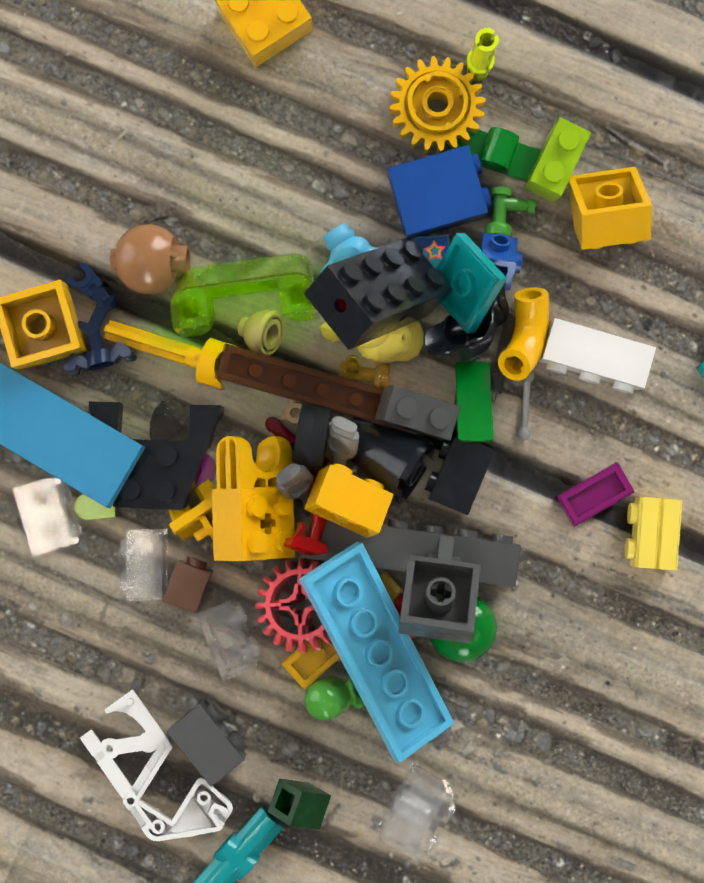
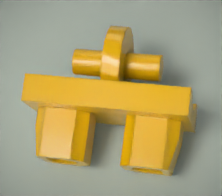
[168,480,217,542]

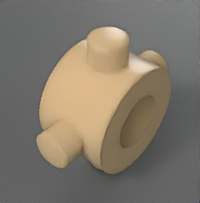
[281,400,302,427]

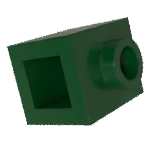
[268,778,331,829]

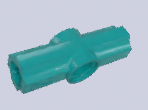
[193,805,284,883]

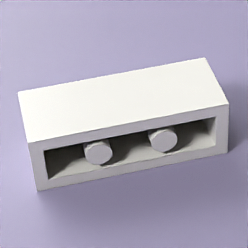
[539,318,656,394]

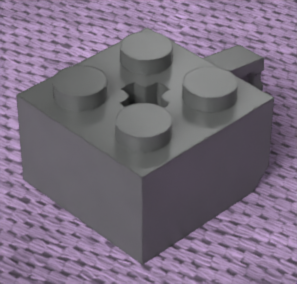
[398,535,481,644]

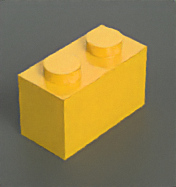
[304,464,394,538]

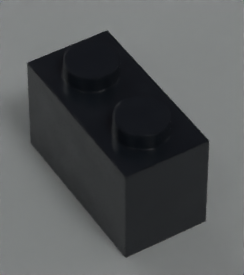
[424,434,495,515]

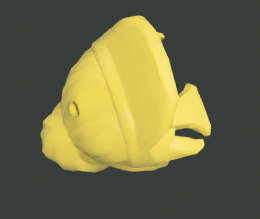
[319,321,424,364]

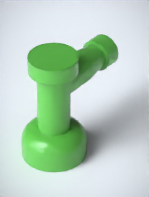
[484,187,536,237]

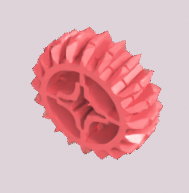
[255,557,332,653]

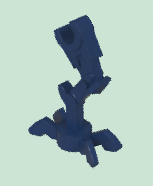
[63,263,137,376]

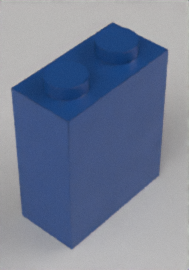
[388,145,492,240]

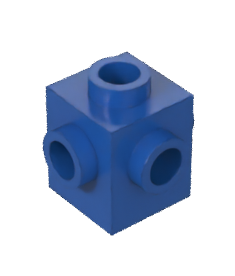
[478,233,523,291]

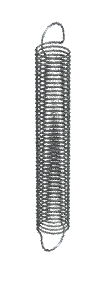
[491,302,515,403]

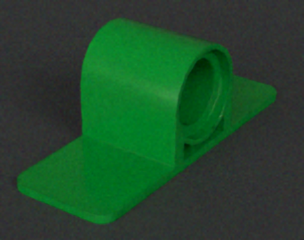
[448,127,541,181]
[454,362,494,442]

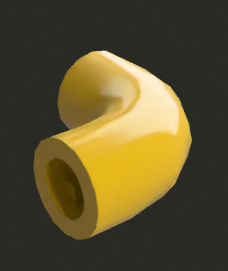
[498,287,550,381]

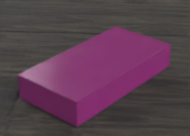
[556,462,635,527]

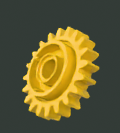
[389,56,486,154]

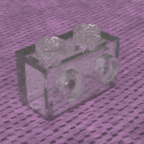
[12,476,81,556]
[120,528,167,601]
[196,598,262,681]

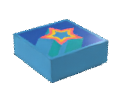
[414,234,450,269]

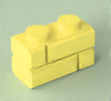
[625,496,682,571]

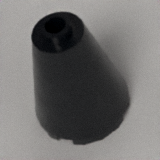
[349,417,435,505]

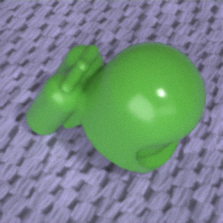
[305,676,365,721]

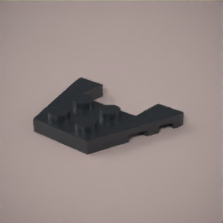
[89,401,224,511]

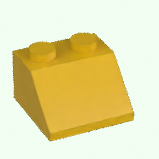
[568,167,652,250]

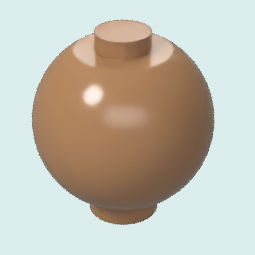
[110,224,191,295]

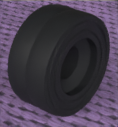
[293,404,332,470]

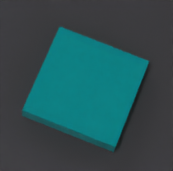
[437,233,507,333]

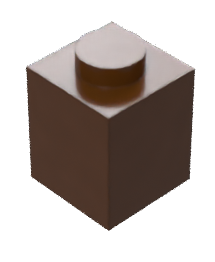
[163,556,213,613]

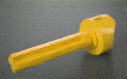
[104,320,236,390]

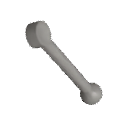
[517,370,534,441]

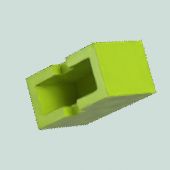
[523,117,592,203]

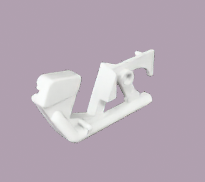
[80,689,233,841]

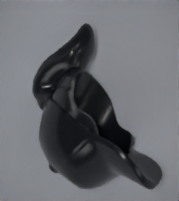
[424,284,509,362]

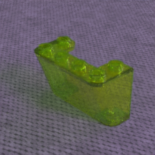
[170,253,320,338]

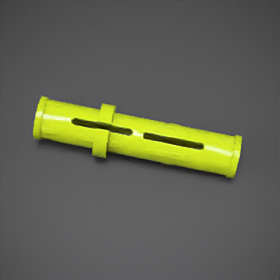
[467,28,499,81]

